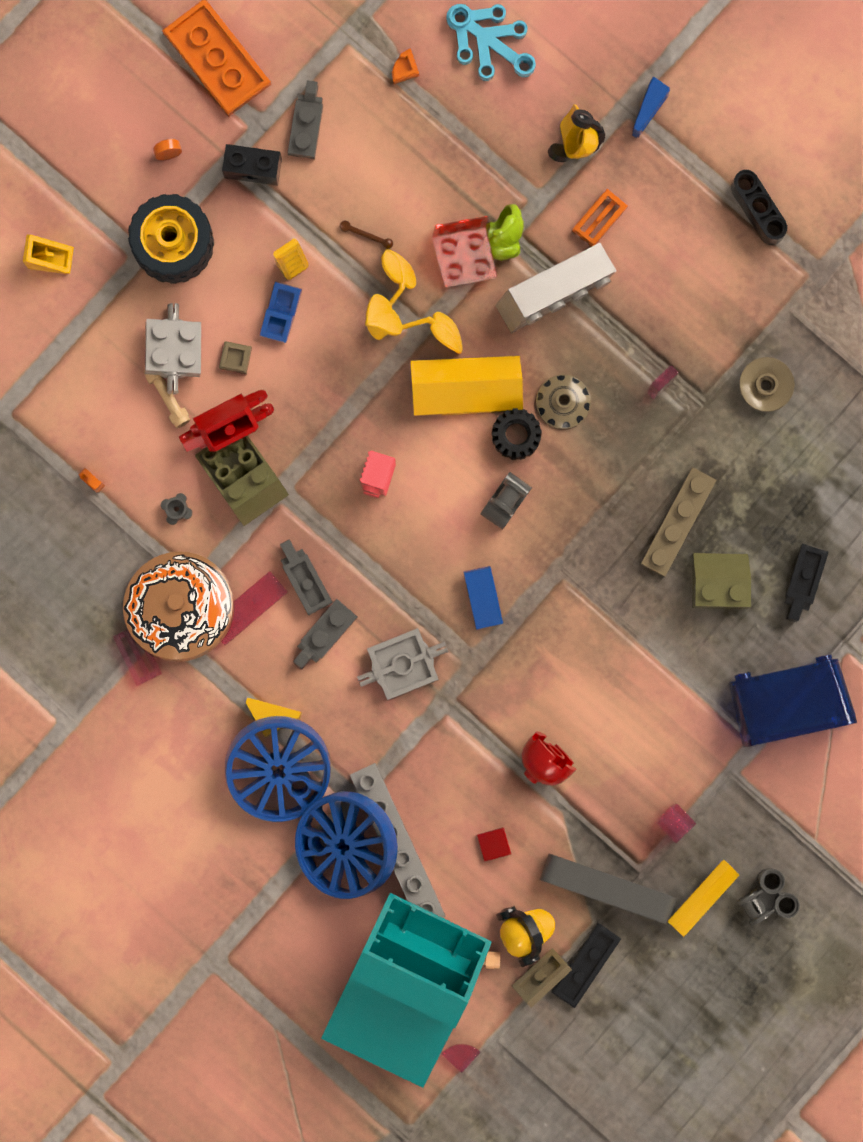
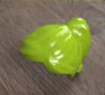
[471,204,524,261]

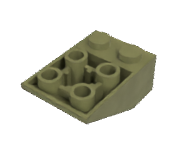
[195,435,289,526]

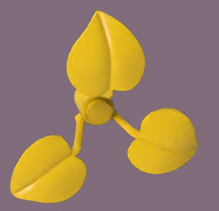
[365,249,463,354]

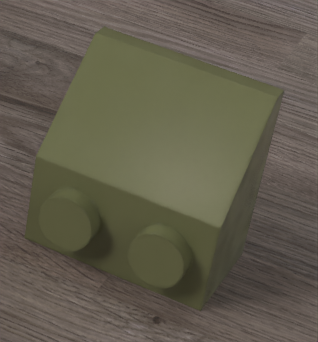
[692,553,751,609]

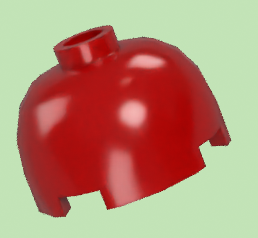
[521,731,576,786]

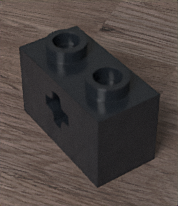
[222,144,282,186]

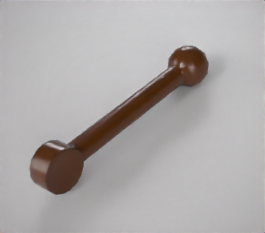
[340,220,393,249]

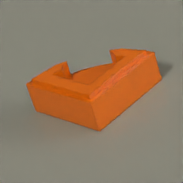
[392,48,419,84]
[78,468,105,493]

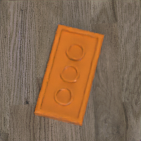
[162,0,271,117]

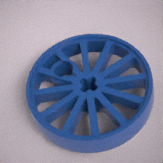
[225,716,331,822]
[295,791,398,899]

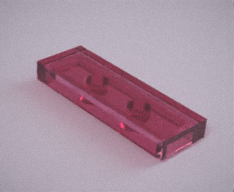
[221,571,288,646]

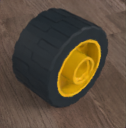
[128,194,214,284]

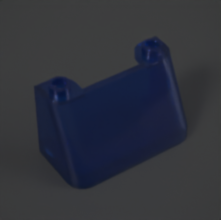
[729,654,857,747]

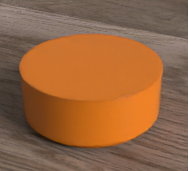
[153,139,182,160]

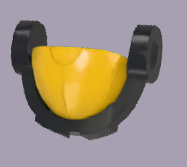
[548,104,605,162]
[496,905,555,967]

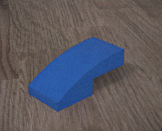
[260,282,302,343]
[463,566,503,630]

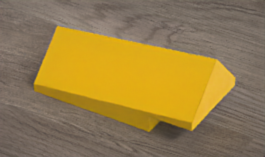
[411,356,523,416]

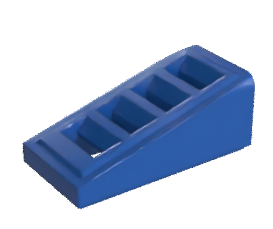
[632,77,670,138]

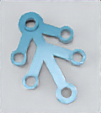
[446,4,536,81]

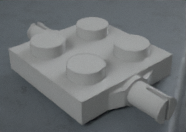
[145,303,201,394]
[357,628,448,701]

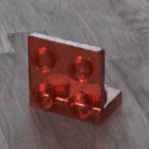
[432,216,497,287]

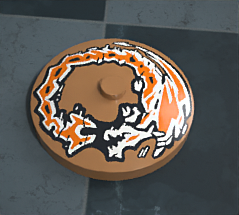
[123,552,234,662]

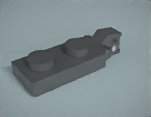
[288,80,323,159]
[280,539,333,615]
[293,599,358,669]

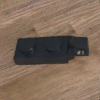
[784,543,828,623]

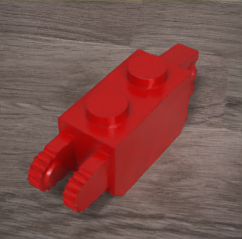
[179,389,274,452]

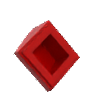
[477,827,511,862]

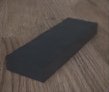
[551,923,621,1008]

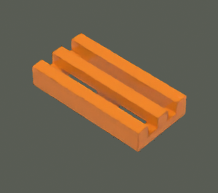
[572,189,628,247]

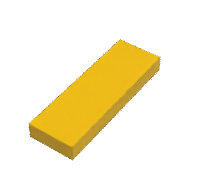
[668,860,739,937]

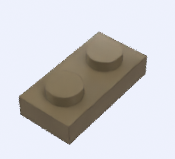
[512,948,572,1008]

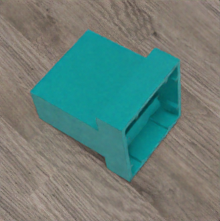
[321,893,492,1088]

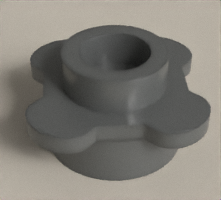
[161,493,192,525]

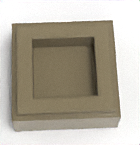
[219,341,252,375]

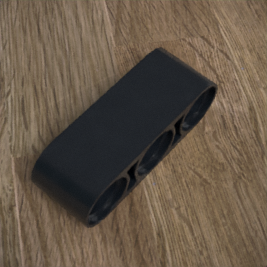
[731,169,788,245]

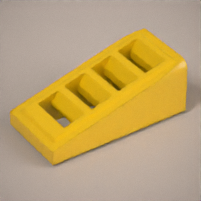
[273,238,309,280]

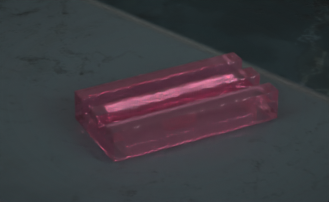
[113,629,162,686]

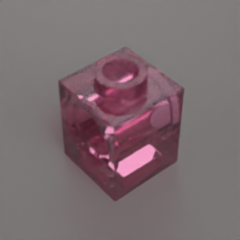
[654,803,696,843]

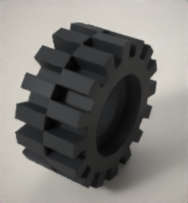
[492,408,542,460]

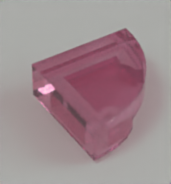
[441,1044,481,1073]

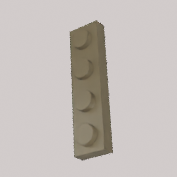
[640,467,717,577]

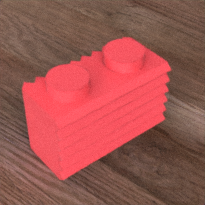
[359,451,396,498]

